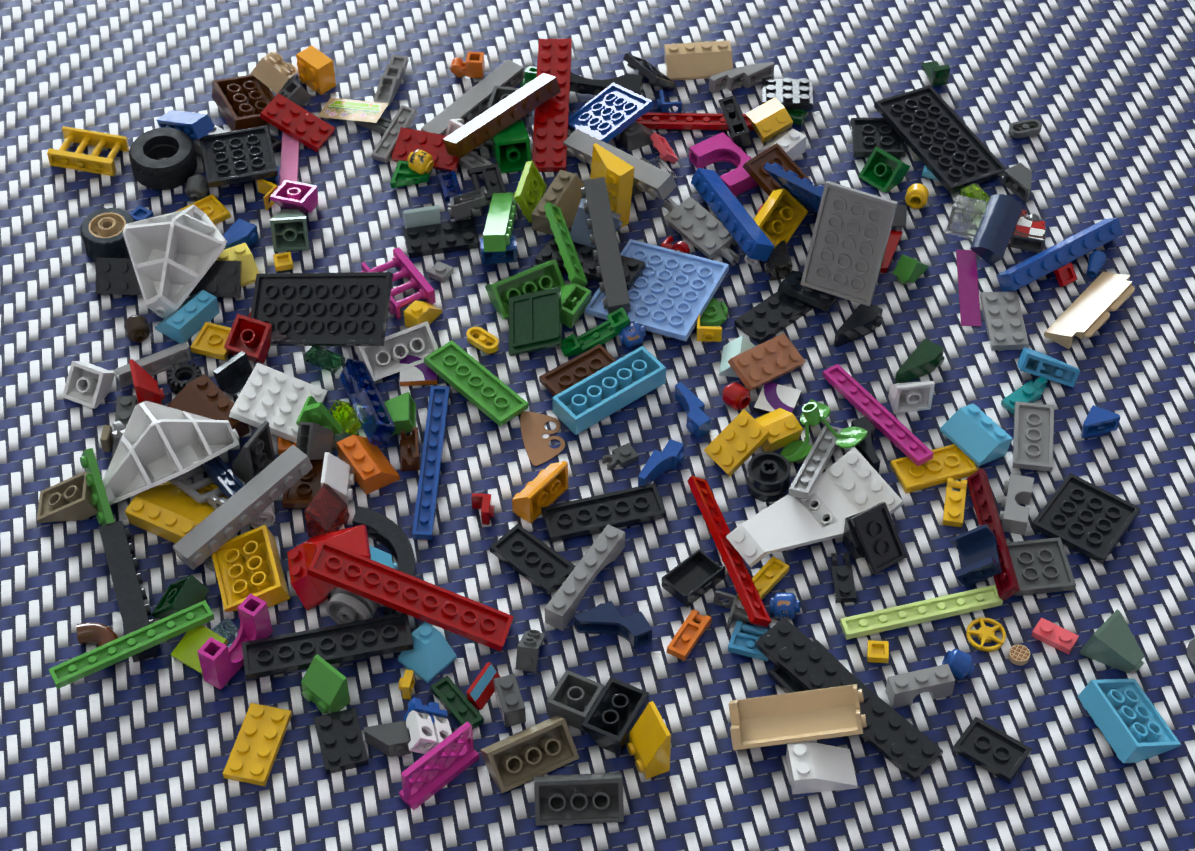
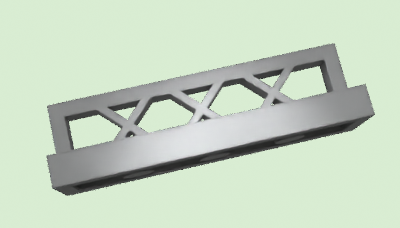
[113,343,191,388]

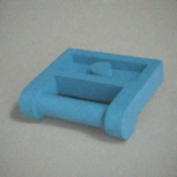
[728,620,769,662]

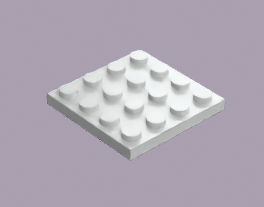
[229,362,327,443]

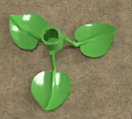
[781,399,868,462]

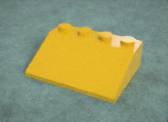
[590,143,635,228]
[124,481,215,544]
[212,525,290,612]

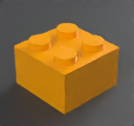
[296,45,336,95]

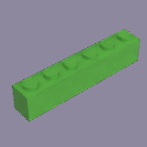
[483,193,518,252]

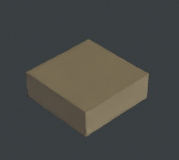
[100,425,114,452]

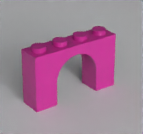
[689,132,758,196]
[197,594,273,690]

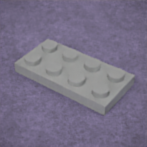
[980,291,1029,351]
[1012,401,1054,472]

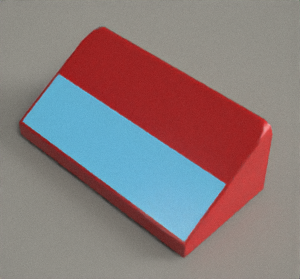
[466,662,500,710]

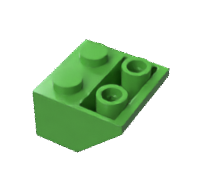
[558,283,592,328]

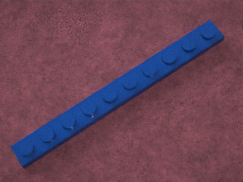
[412,386,450,540]

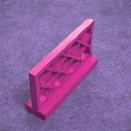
[399,721,479,810]

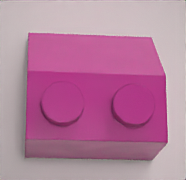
[270,180,318,212]

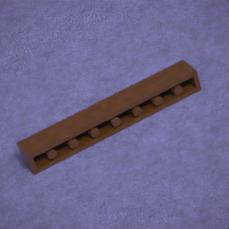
[443,73,561,158]

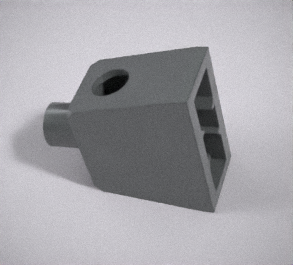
[296,422,337,460]

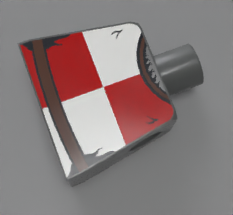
[1009,214,1046,253]

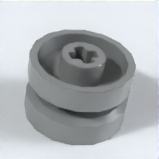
[326,587,380,624]

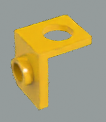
[257,179,278,210]
[696,314,722,342]

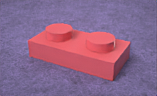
[650,132,678,164]
[1031,617,1079,655]

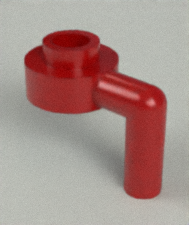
[660,236,690,254]

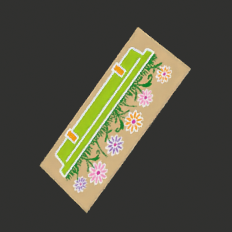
[318,98,389,123]

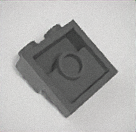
[448,188,487,221]

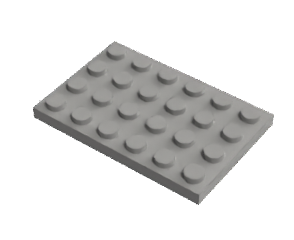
[800,181,898,307]

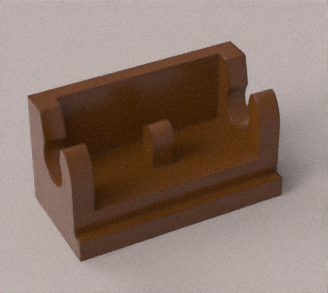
[400,427,420,471]

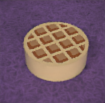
[1008,644,1030,666]

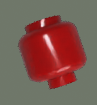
[722,382,751,411]

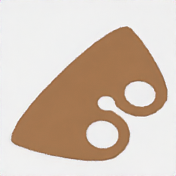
[520,411,565,466]

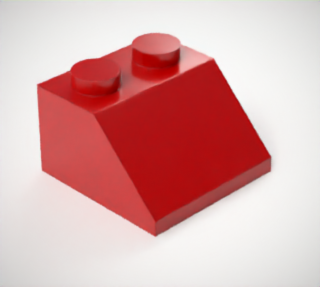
[224,314,272,364]

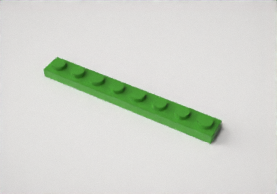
[48,600,214,689]

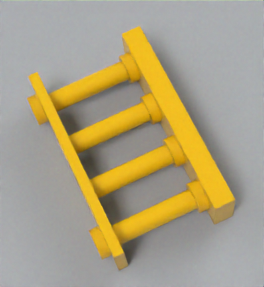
[47,126,129,176]

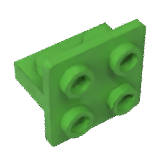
[296,396,343,435]

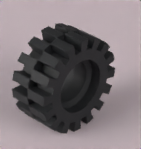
[167,362,202,395]

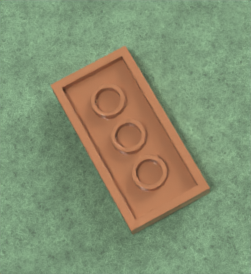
[728,333,806,391]

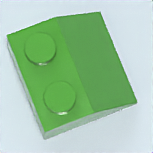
[301,654,350,714]

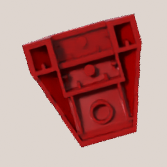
[287,524,371,610]

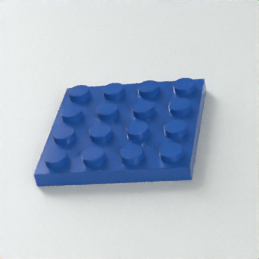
[568,83,654,143]

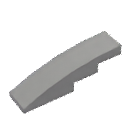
[373,54,409,107]
[709,62,775,94]

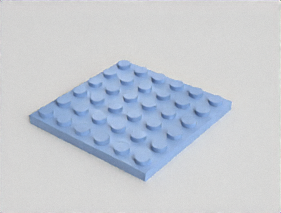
[585,239,729,341]

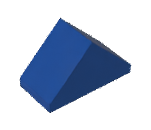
[1081,405,1120,438]

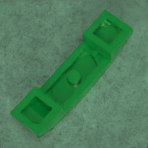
[560,307,630,357]

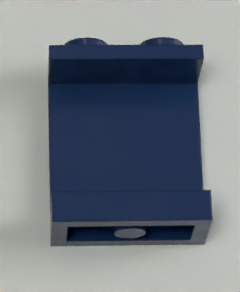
[950,524,1002,587]

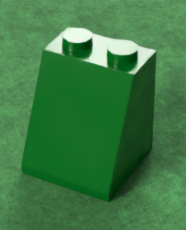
[490,121,531,173]

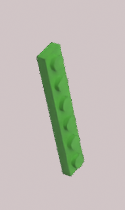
[544,202,588,287]

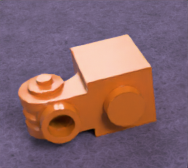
[450,51,485,78]

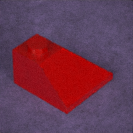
[129,359,165,405]

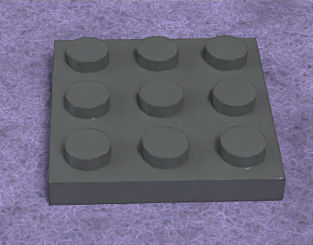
[1007,537,1076,596]

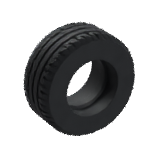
[129,128,198,190]

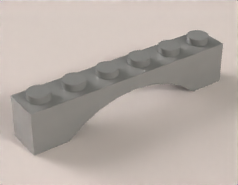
[545,524,625,631]

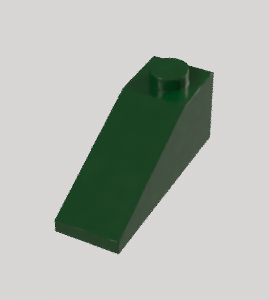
[895,339,945,384]

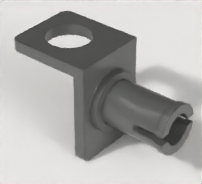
[713,590,752,629]

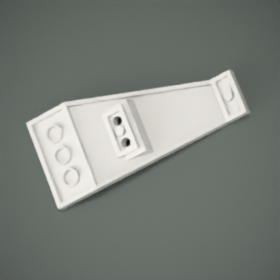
[726,447,904,568]

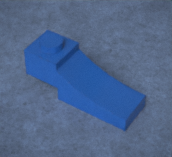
[675,382,711,439]
[638,439,686,487]

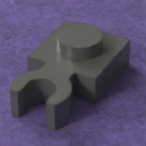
[602,443,639,471]

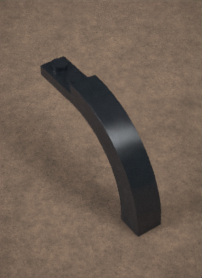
[352,506,416,616]

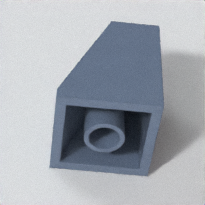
[570,198,623,248]

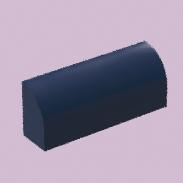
[970,194,1023,265]

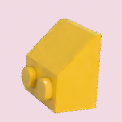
[745,97,793,143]
[755,408,803,452]

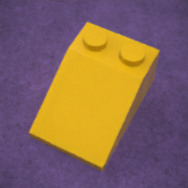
[627,701,671,779]

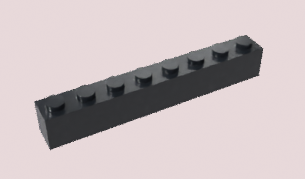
[99,521,160,662]

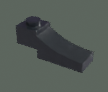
[851,416,880,474]

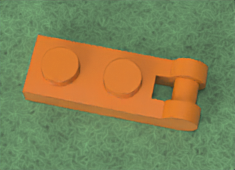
[666,609,712,661]

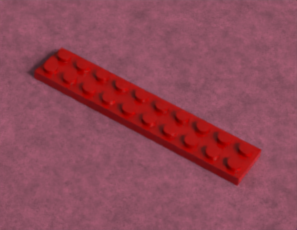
[532,38,572,172]
[307,540,514,652]

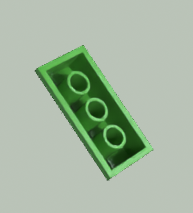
[485,259,565,319]

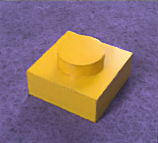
[273,252,294,272]
[867,640,889,663]
[398,669,415,700]

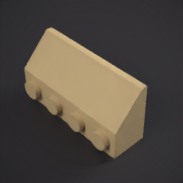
[664,40,733,81]

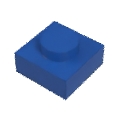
[130,205,154,222]

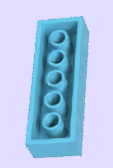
[552,346,666,435]

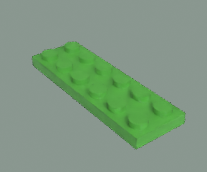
[424,340,529,427]

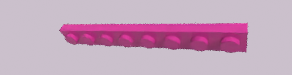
[823,364,934,466]

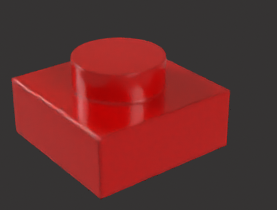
[1054,263,1078,287]

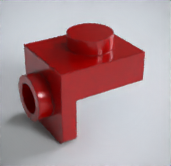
[471,493,495,525]

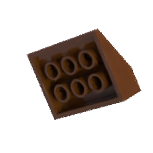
[212,74,275,131]
[167,374,250,438]

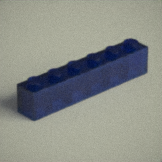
[340,359,395,446]

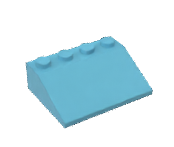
[1078,679,1181,763]

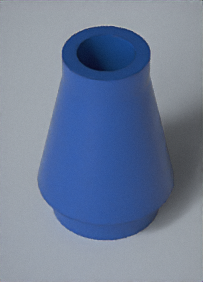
[1086,250,1106,278]

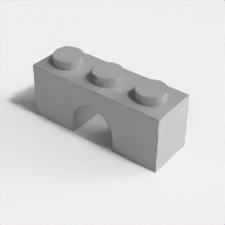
[999,474,1034,535]
[885,664,955,708]

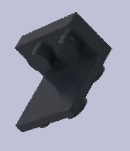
[213,351,253,398]

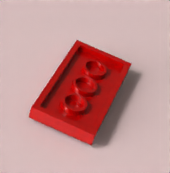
[260,93,335,152]
[391,127,461,173]

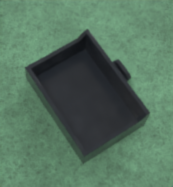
[661,549,725,607]

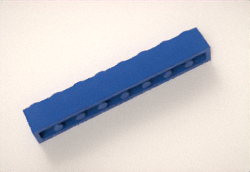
[691,168,775,261]
[996,218,1124,292]

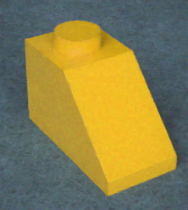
[404,300,443,328]

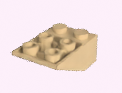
[251,51,298,94]

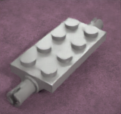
[663,197,740,265]

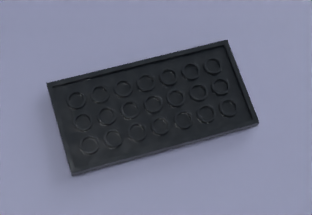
[874,85,1007,193]
[250,272,393,346]

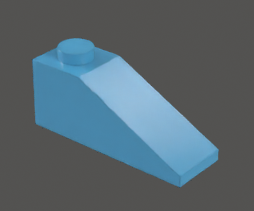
[1017,347,1080,387]

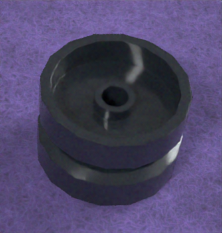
[746,452,791,502]

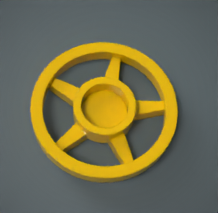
[966,617,1006,652]

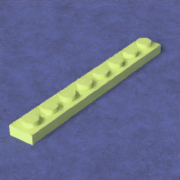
[840,585,1003,640]

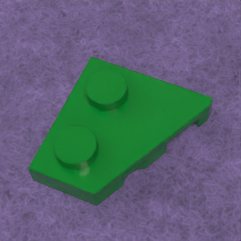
[390,161,432,188]

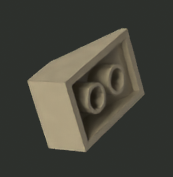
[36,471,98,523]

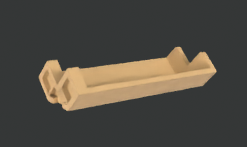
[728,684,867,750]

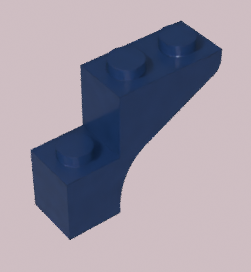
[574,601,652,649]

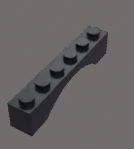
[570,72,643,96]

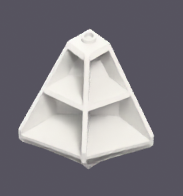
[123,204,227,318]
[103,401,240,505]

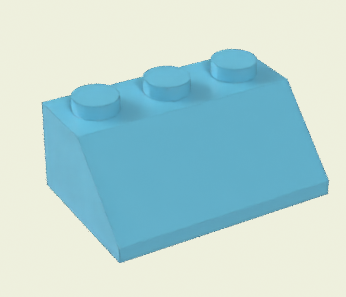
[155,290,220,344]
[940,403,1013,466]

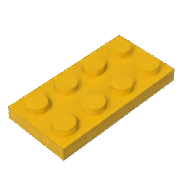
[223,703,292,786]

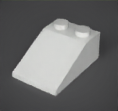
[786,741,858,795]

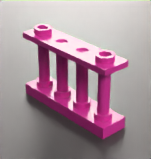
[361,247,436,320]

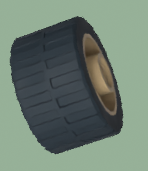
[80,208,134,262]

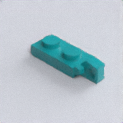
[1001,377,1048,414]

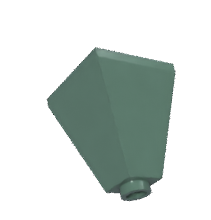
[270,208,310,252]
[1079,609,1144,673]

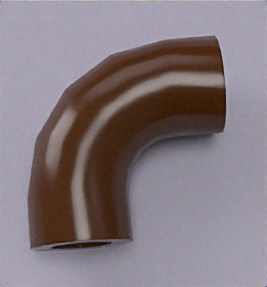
[76,623,118,647]

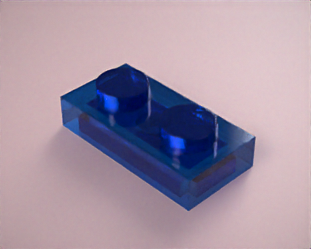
[438,171,462,202]

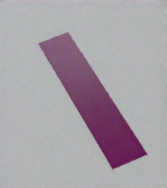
[956,250,981,326]

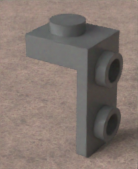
[515,630,545,672]

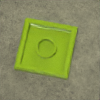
[170,625,228,675]

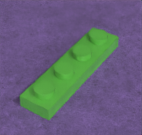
[80,448,115,526]

